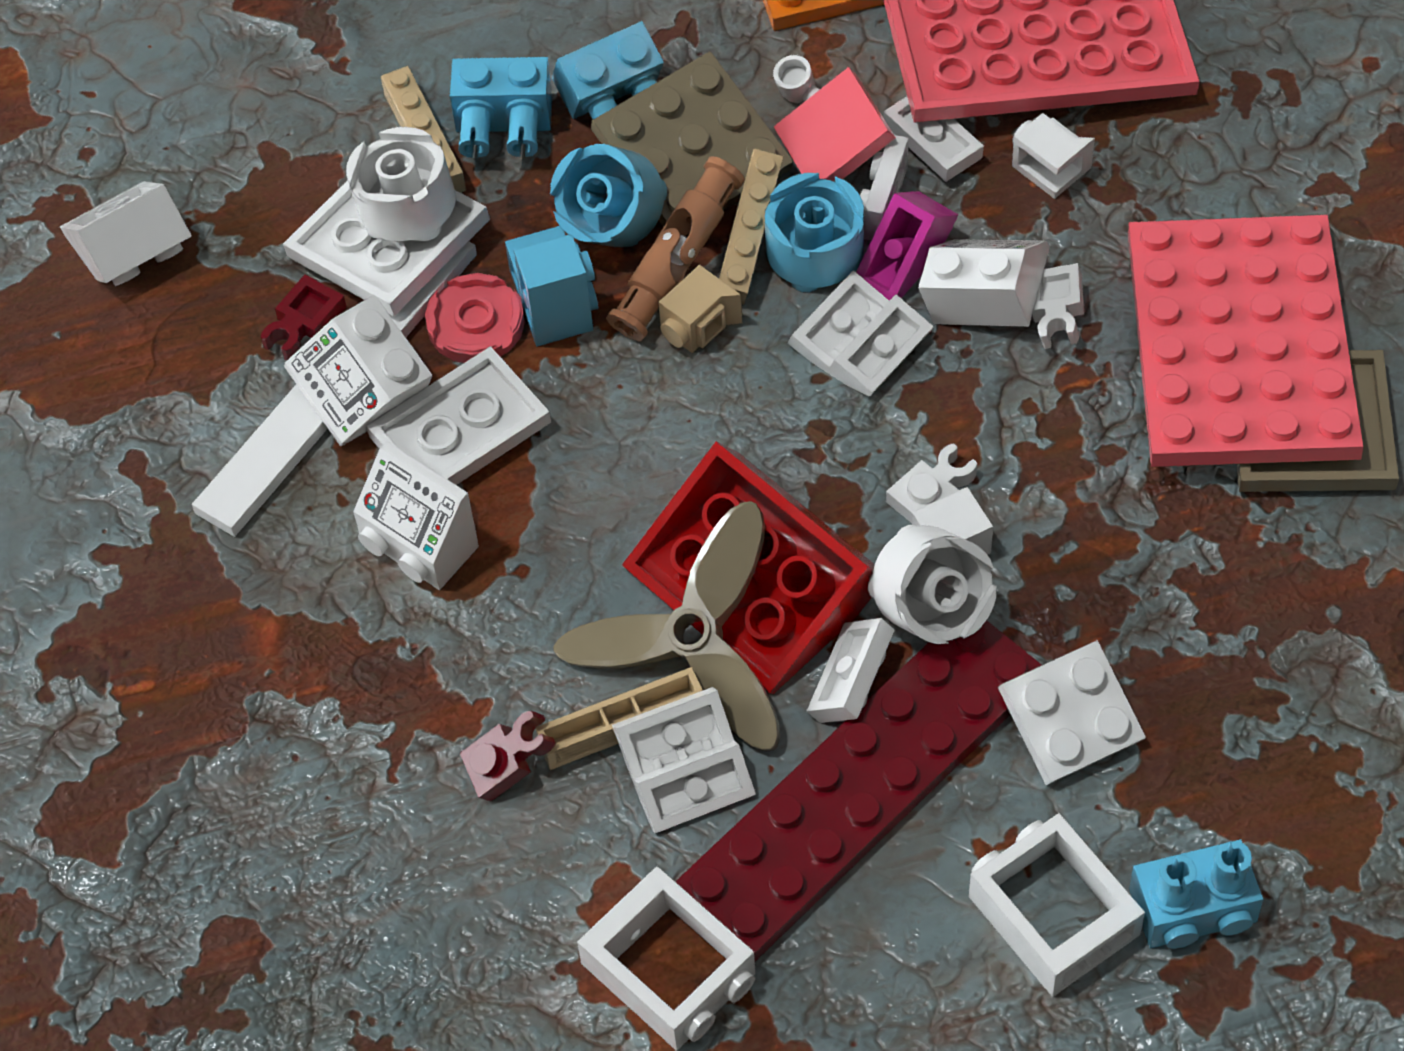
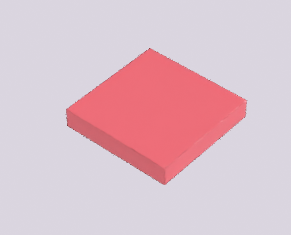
[773,67,896,182]

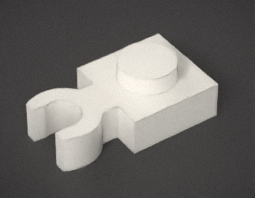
[1032,263,1084,349]
[886,443,977,523]

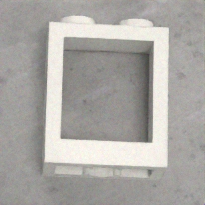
[969,813,1145,997]
[577,866,755,1051]

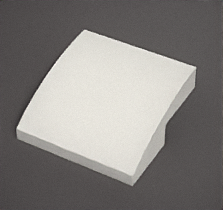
[788,270,934,396]
[612,687,756,833]

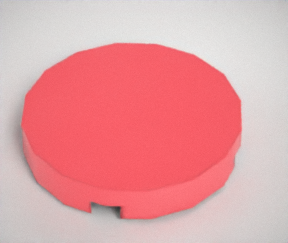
[425,273,525,363]

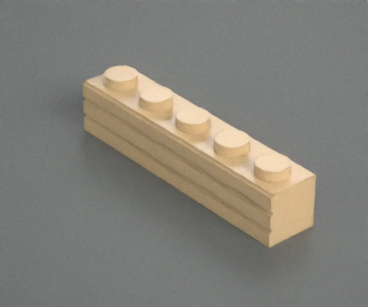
[381,66,466,193]
[719,149,783,305]
[535,667,703,770]

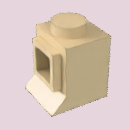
[659,265,742,353]

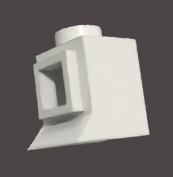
[1012,113,1095,199]

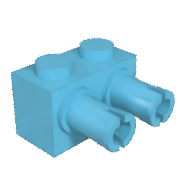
[552,21,664,120]
[450,57,552,158]
[1129,839,1263,949]

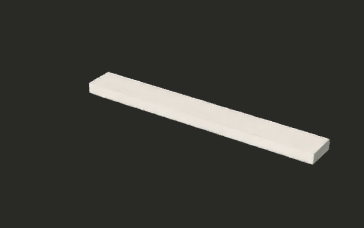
[192,241,477,537]

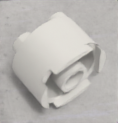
[346,127,456,241]
[868,525,996,644]

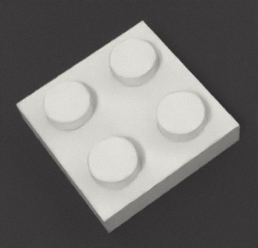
[998,640,1146,785]

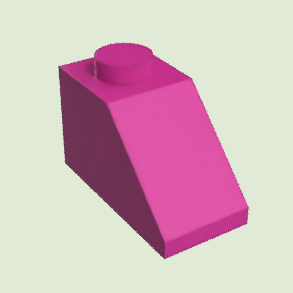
[856,191,958,301]

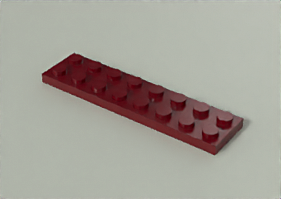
[675,620,1042,962]

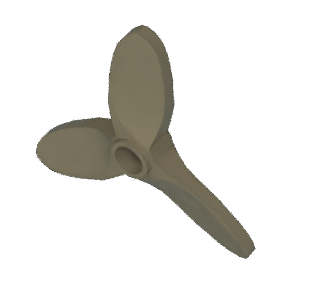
[553,501,780,751]

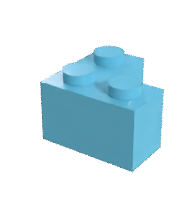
[505,226,598,347]

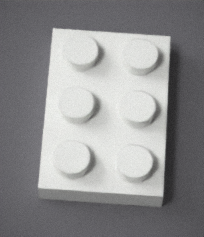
[367,346,551,485]

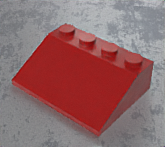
[622,441,875,694]

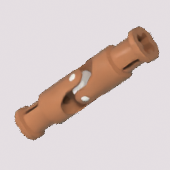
[606,156,745,341]

